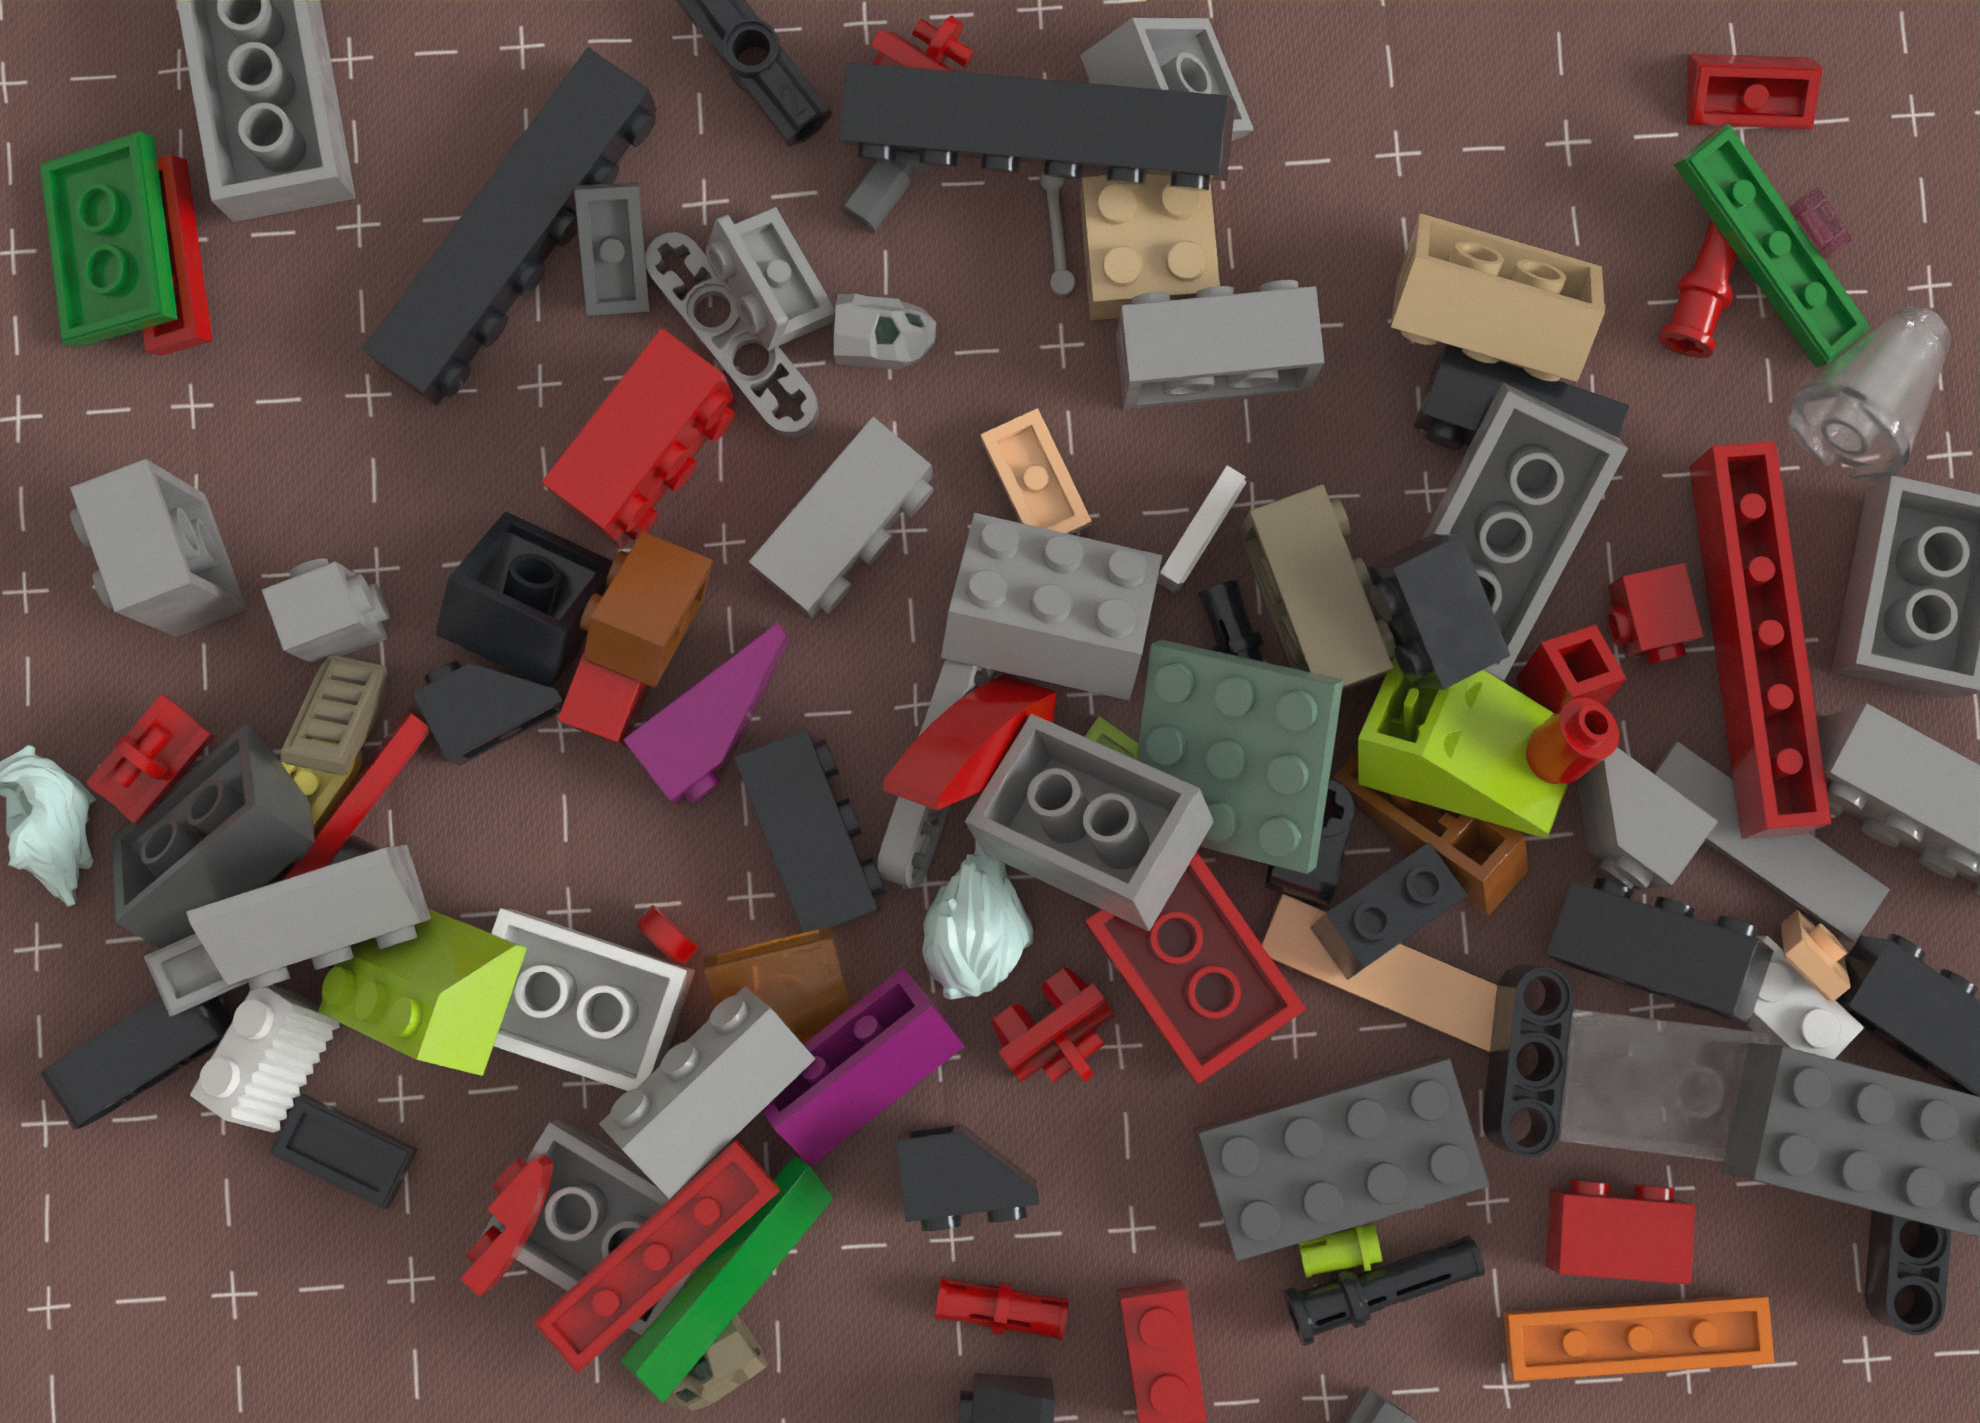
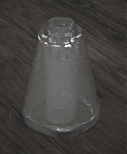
[1788,307,1952,482]

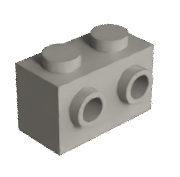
[262,558,390,666]

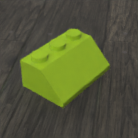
[318,908,527,1076]

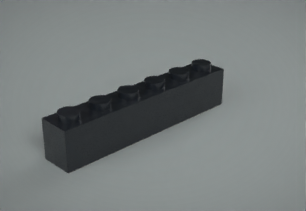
[362,47,657,406]
[839,62,1236,191]

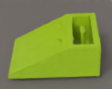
[1358,657,1569,839]

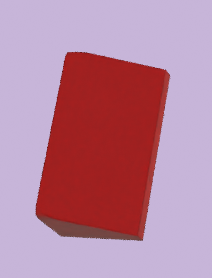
[1687,53,1823,129]

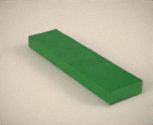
[1673,123,1871,367]
[620,1156,834,1403]

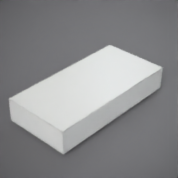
[1157,465,1246,593]

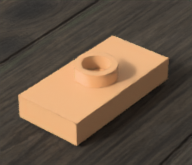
[1781,909,1851,1002]

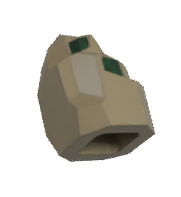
[667,1314,769,1411]

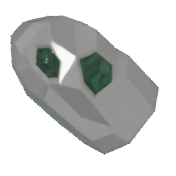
[834,293,936,369]

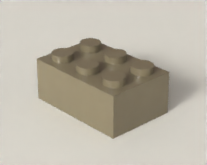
[1238,484,1396,694]

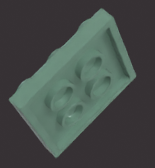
[1137,639,1344,874]

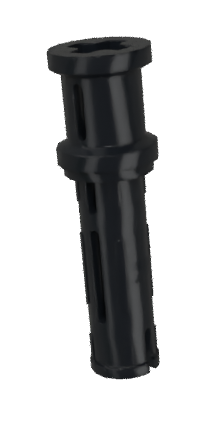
[1283,1235,1485,1346]

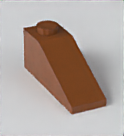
[1332,750,1529,917]

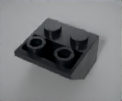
[895,1124,1039,1231]

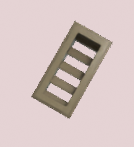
[281,655,388,775]

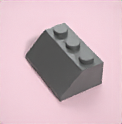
[111,723,315,949]

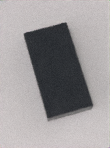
[269,1094,418,1209]

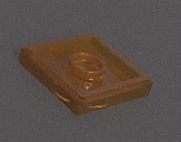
[703,927,852,1044]

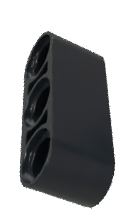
[1482,965,1573,1158]
[41,996,232,1130]
[1864,1211,1952,1336]

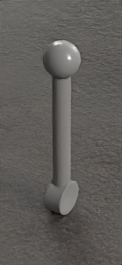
[1039,171,1075,297]

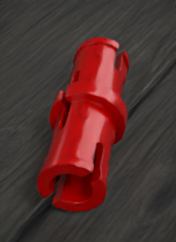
[934,1276,1069,1341]

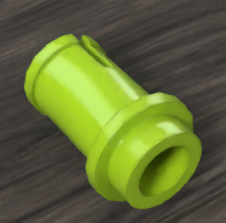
[1298,1223,1382,1278]

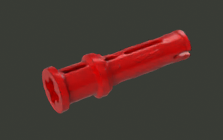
[1658,219,1738,358]

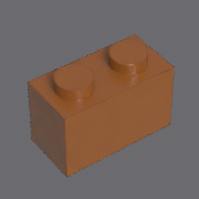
[580,531,713,688]

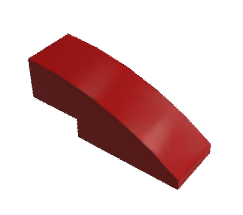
[883,675,1057,810]

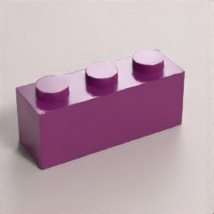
[762,967,965,1167]

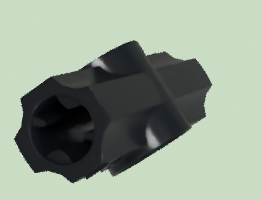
[676,0,832,147]

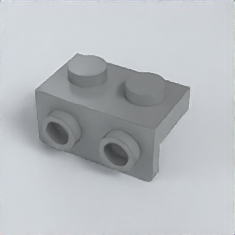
[706,207,835,351]

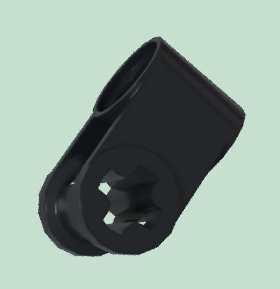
[1265,780,1354,905]

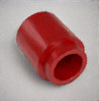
[1526,697,1619,784]

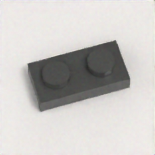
[574,182,650,316]

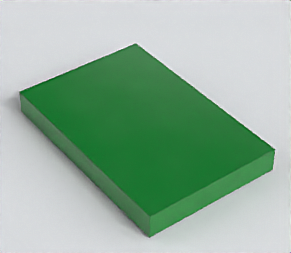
[40,131,178,348]

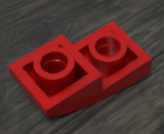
[460,1153,554,1297]

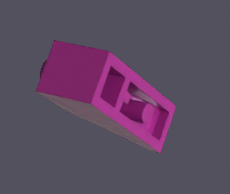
[623,623,790,805]

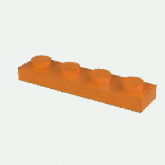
[1503,1294,1775,1381]

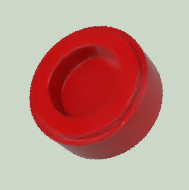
[637,905,700,965]

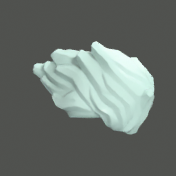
[0,745,97,907]
[922,839,1034,999]

